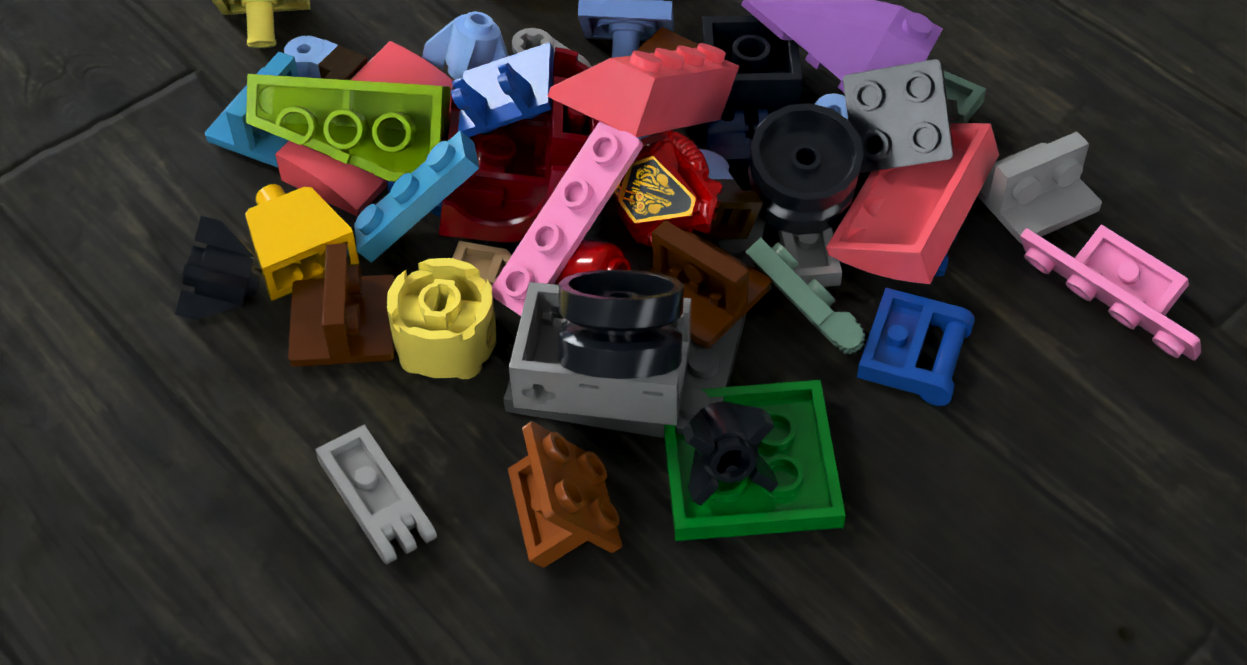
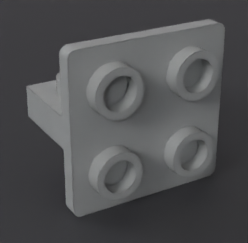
[978,132,1102,244]

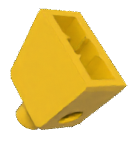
[245,184,359,301]

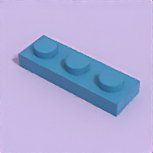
[354,131,479,263]

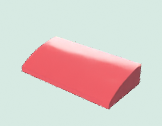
[275,41,453,217]
[826,123,999,284]

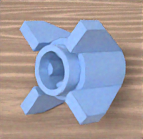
[422,11,509,95]

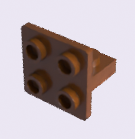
[648,220,772,348]
[288,243,395,367]

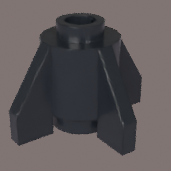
[175,215,262,320]
[682,402,779,506]

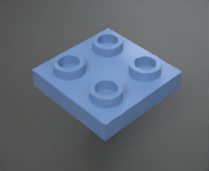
[578,0,675,58]

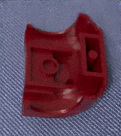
[439,47,599,242]

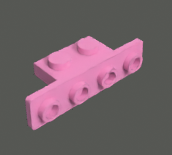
[492,121,643,316]
[1020,224,1202,361]

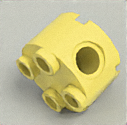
[387,258,496,379]

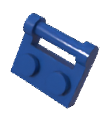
[857,288,975,406]

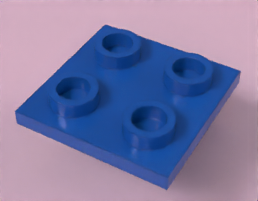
[451,42,554,137]

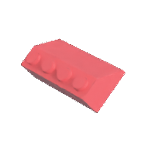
[548,43,739,137]

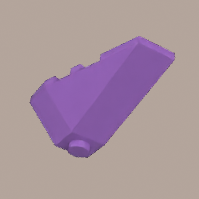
[741,0,943,93]

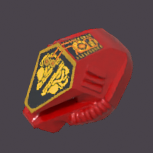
[611,130,723,247]

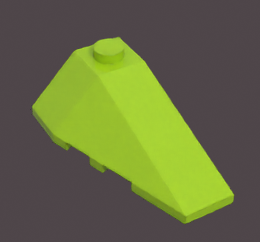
[246,74,450,182]

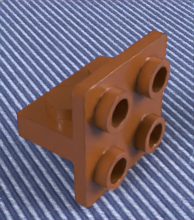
[508,421,622,568]

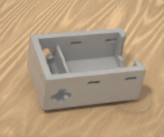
[509,282,691,426]

